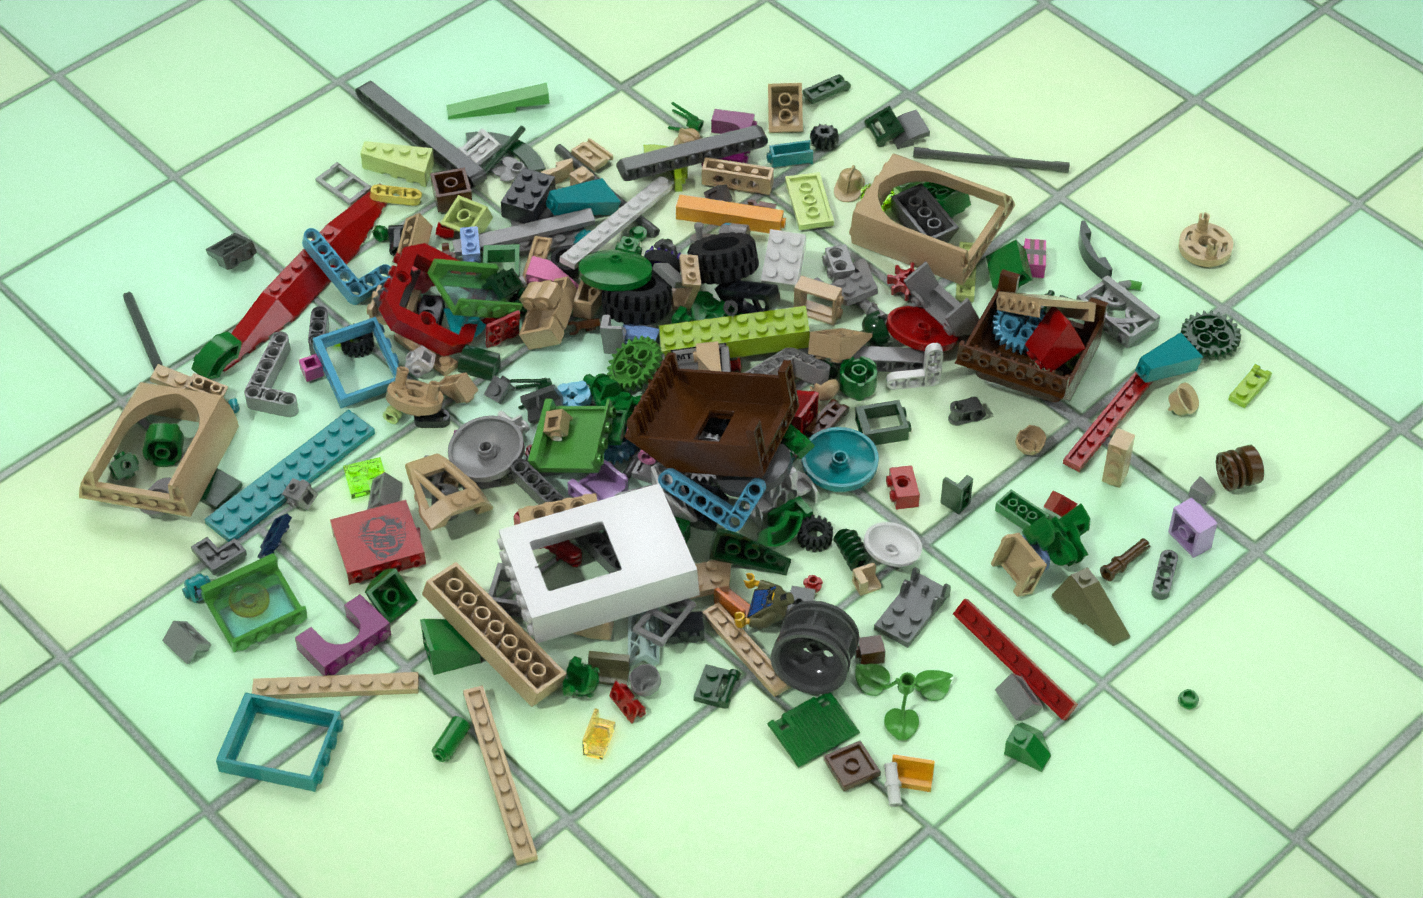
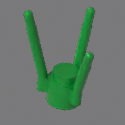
[668,102,704,132]

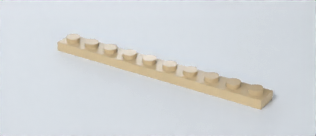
[463,685,538,866]

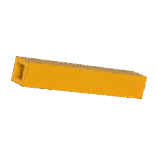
[676,194,786,233]

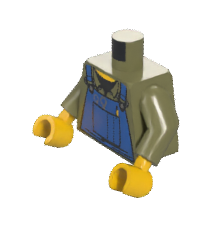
[734,573,794,631]

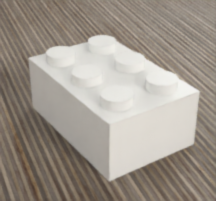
[761,229,807,292]

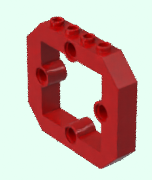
[378,243,488,357]

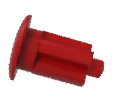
[730,357,742,373]

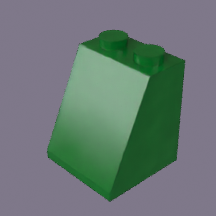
[420,619,481,675]

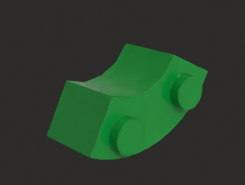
[191,331,242,379]
[757,511,803,550]

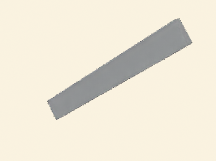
[452,208,595,257]

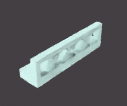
[628,607,660,666]

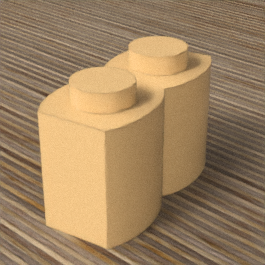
[519,281,564,310]

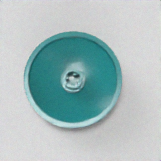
[801,427,879,492]

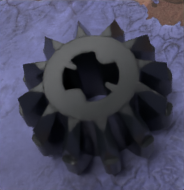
[810,123,839,152]

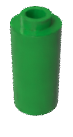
[431,716,470,762]

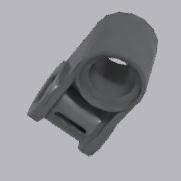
[948,396,986,426]

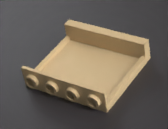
[996,291,1096,322]

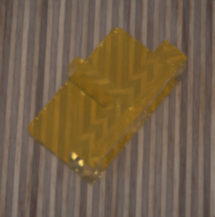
[582,708,616,760]

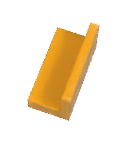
[892,754,935,792]

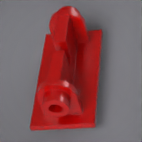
[609,681,646,724]

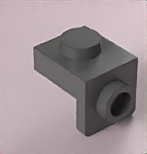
[483,375,516,404]

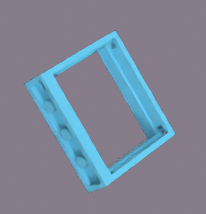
[313,317,399,409]

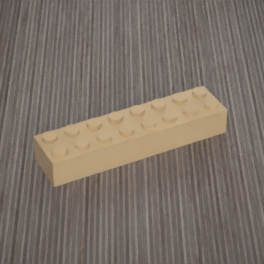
[422,562,567,707]

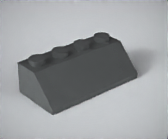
[891,183,959,243]

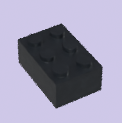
[501,168,556,223]

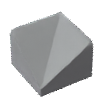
[1188,476,1215,505]

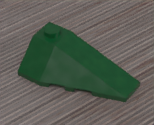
[709,528,791,576]

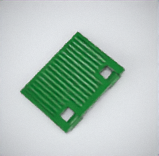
[767,692,860,768]

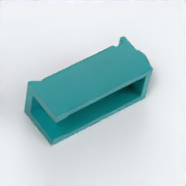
[766,140,814,168]

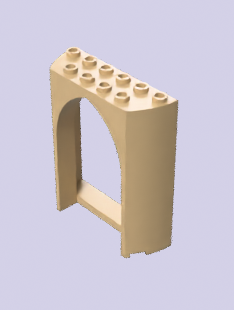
[849,153,1016,285]
[79,382,239,517]

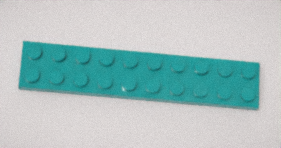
[204,409,375,542]

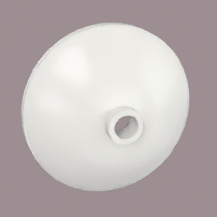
[863,522,922,567]

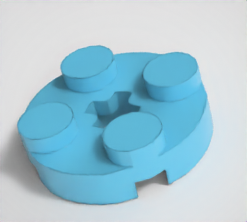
[557,381,592,406]

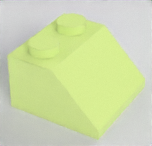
[440,195,493,234]

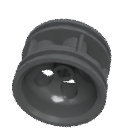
[770,601,859,694]

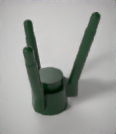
[510,378,552,409]

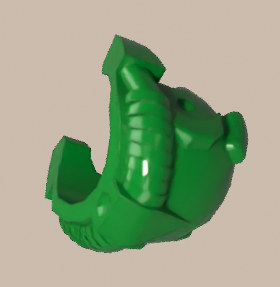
[562,656,600,698]

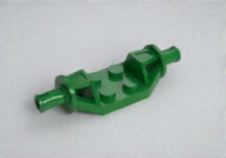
[583,373,642,417]

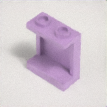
[567,459,629,501]

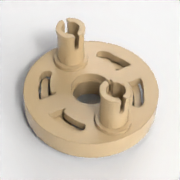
[1178,212,1234,267]
[386,366,444,416]

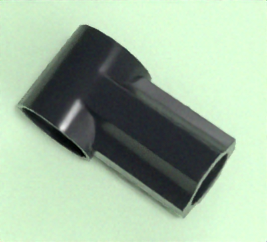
[388,225,404,256]

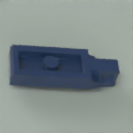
[257,513,292,559]

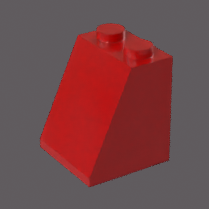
[1025,307,1085,372]
[791,390,819,436]

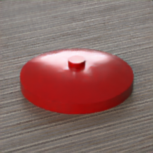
[886,306,959,352]

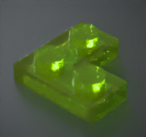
[343,457,385,499]

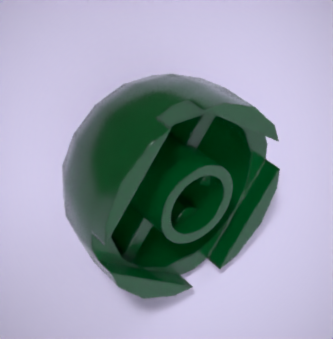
[861,310,892,347]

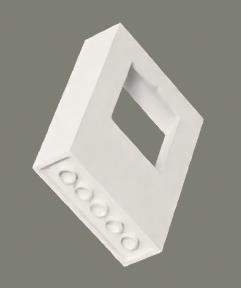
[497,484,700,644]

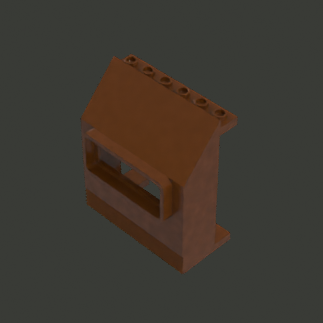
[954,269,1108,402]
[624,352,799,478]

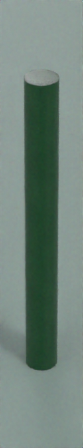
[484,125,526,175]

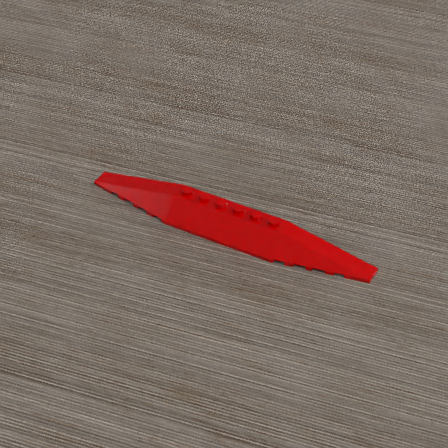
[223,184,393,372]

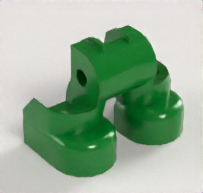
[1022,503,1091,566]

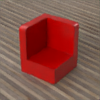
[1044,490,1077,517]

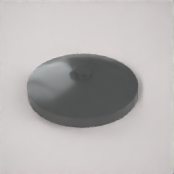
[715,443,793,498]

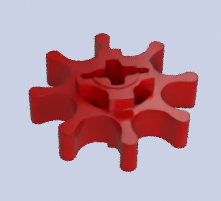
[887,262,915,301]

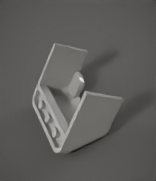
[903,261,979,337]

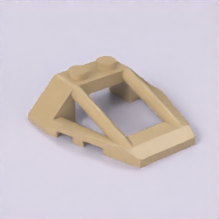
[405,453,493,531]

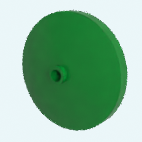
[579,250,652,291]

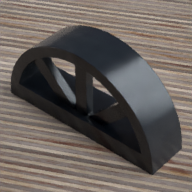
[714,280,780,314]

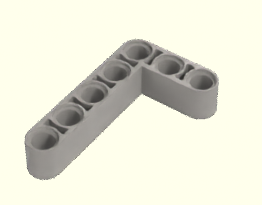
[244,331,299,418]
[744,348,830,385]

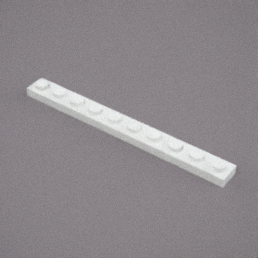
[559,176,675,270]

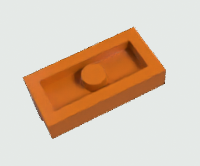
[714,587,750,619]

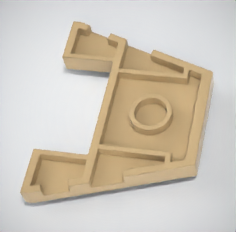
[690,560,731,599]

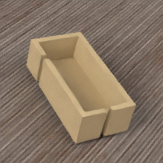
[519,276,577,350]

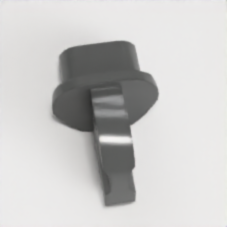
[654,238,678,257]

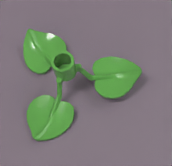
[855,664,953,741]

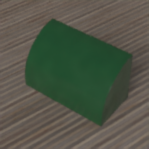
[458,344,501,381]

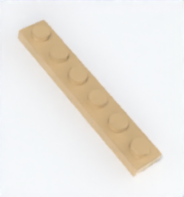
[703,602,791,697]

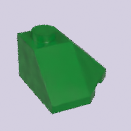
[1004,722,1051,772]

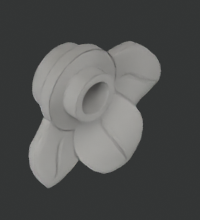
[492,157,526,182]

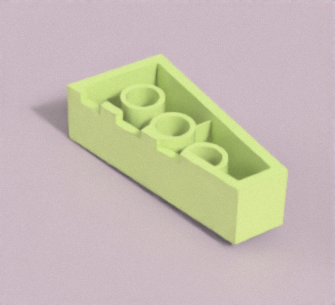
[360,141,434,187]

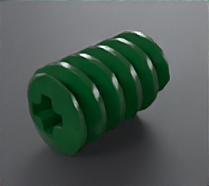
[834,528,871,571]

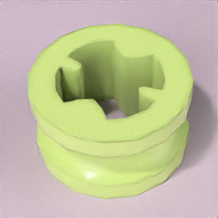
[383,405,402,424]

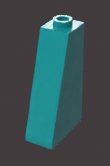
[546,178,621,216]
[1135,333,1203,383]

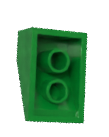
[923,182,971,219]

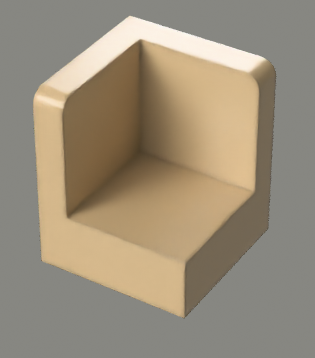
[852,563,881,596]

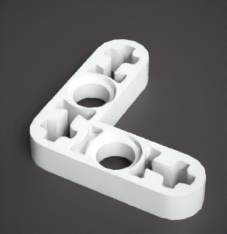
[886,343,943,390]

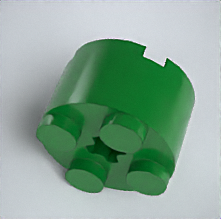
[839,356,878,401]
[143,423,184,467]

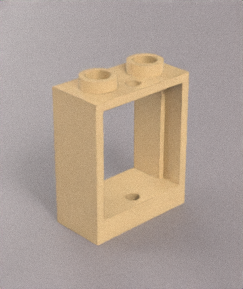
[793,276,844,326]

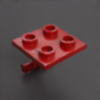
[481,310,520,348]

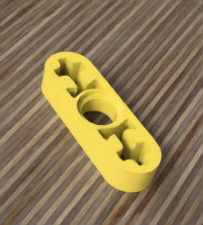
[370,184,422,206]

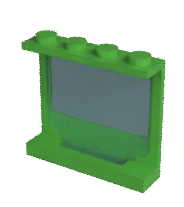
[428,259,523,319]
[200,553,307,652]

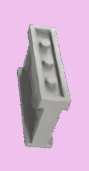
[1076,275,1160,348]

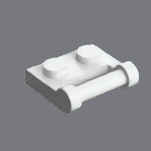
[458,128,502,166]

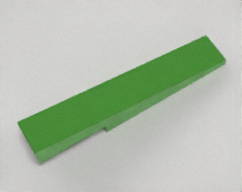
[446,82,549,120]

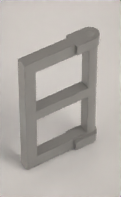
[315,162,372,206]
[632,599,696,647]

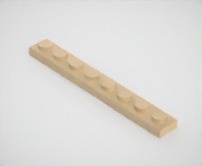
[252,672,419,699]

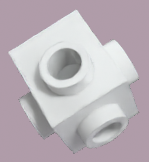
[405,345,436,378]

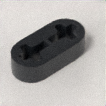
[414,409,450,428]

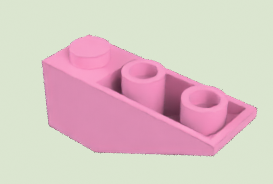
[526,256,579,290]

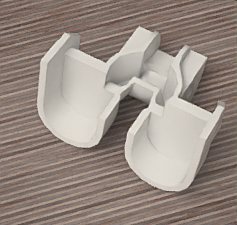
[745,466,818,531]

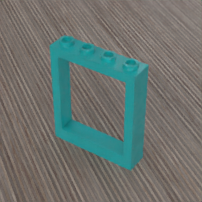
[216,692,344,792]

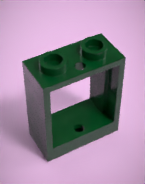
[855,400,911,445]

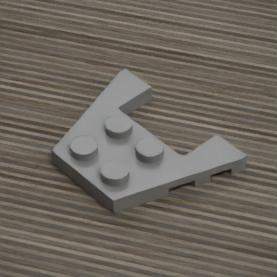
[814,258,878,306]

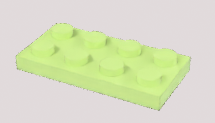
[785,172,834,230]

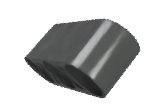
[308,306,330,355]

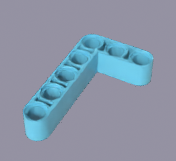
[302,228,391,305]
[658,468,766,532]

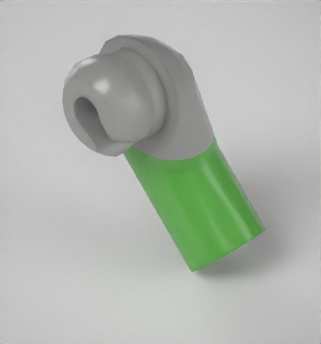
[1118,280,1142,291]

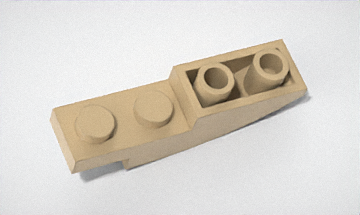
[150,364,228,397]

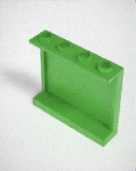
[528,399,616,473]

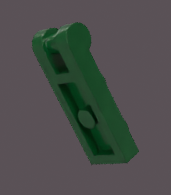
[803,74,851,104]

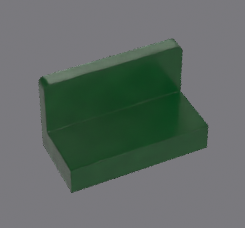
[940,475,973,514]

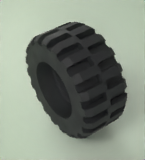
[687,232,759,285]
[602,269,672,326]

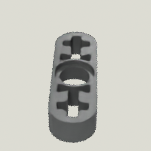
[1151,550,1178,600]

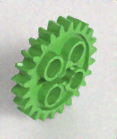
[607,335,663,392]

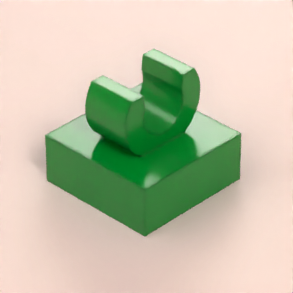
[671,306,692,324]

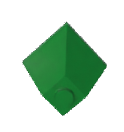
[365,568,418,623]

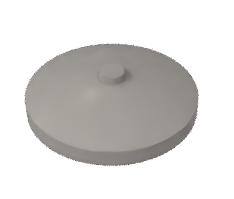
[448,415,525,482]

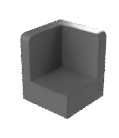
[703,184,733,202]

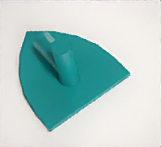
[444,308,486,338]

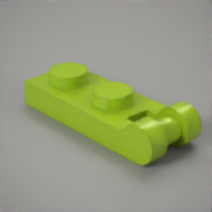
[1228,364,1272,408]

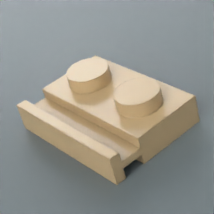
[571,138,613,172]

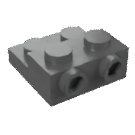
[205,233,257,270]

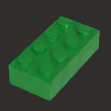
[995,489,1049,530]

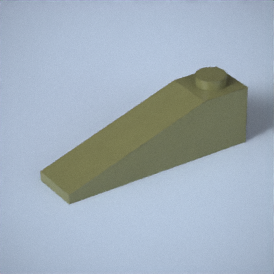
[1052,567,1130,646]

